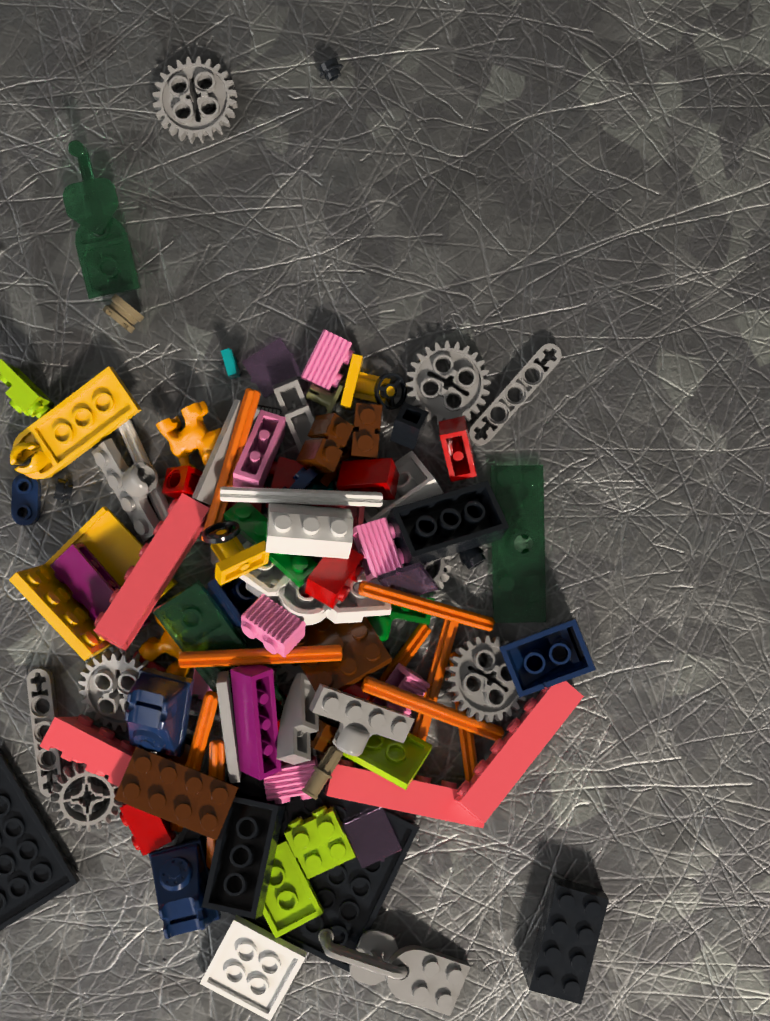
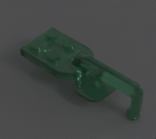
[63,140,141,300]

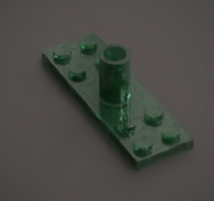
[490,465,546,623]
[153,580,287,721]

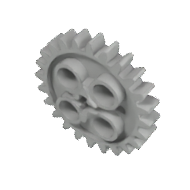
[152,56,238,144]
[405,341,491,426]
[445,635,526,723]
[78,648,157,732]

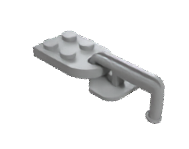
[318,929,471,1016]

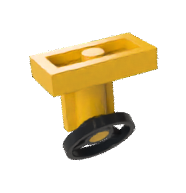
[340,354,407,410]
[202,521,270,586]

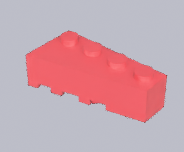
[40,714,137,787]

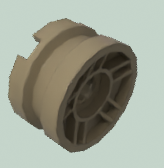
[102,294,145,334]

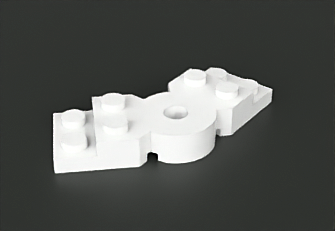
[239,540,392,625]

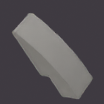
[272,376,322,452]
[277,673,319,765]

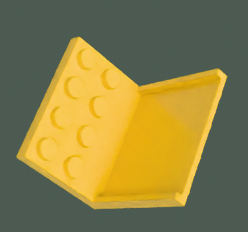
[9,506,178,661]

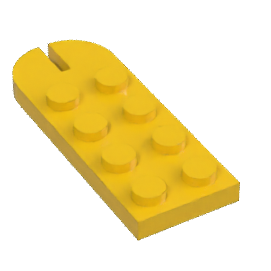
[10,366,142,479]

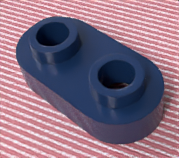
[282,467,319,489]
[11,474,41,526]

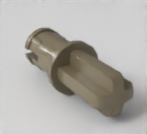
[302,745,343,800]

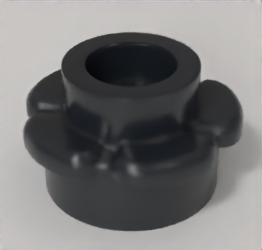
[318,58,343,82]
[53,478,74,503]

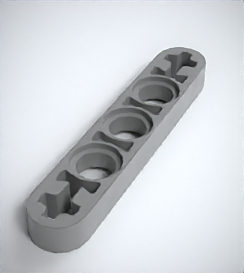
[469,343,562,446]
[26,667,65,797]

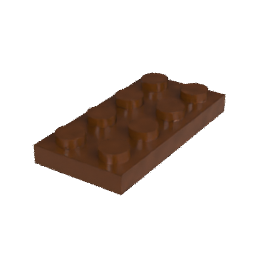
[114,746,239,840]

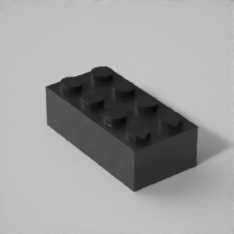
[387,480,509,569]
[202,795,285,919]
[525,876,609,1004]

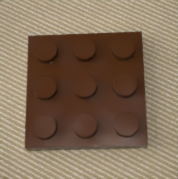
[294,617,393,692]

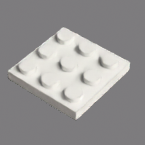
[200,915,307,1021]

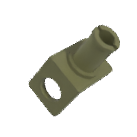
[306,383,354,431]

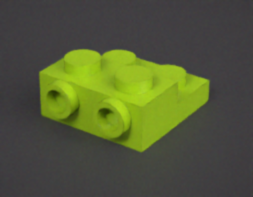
[0,359,54,419]
[284,806,356,880]

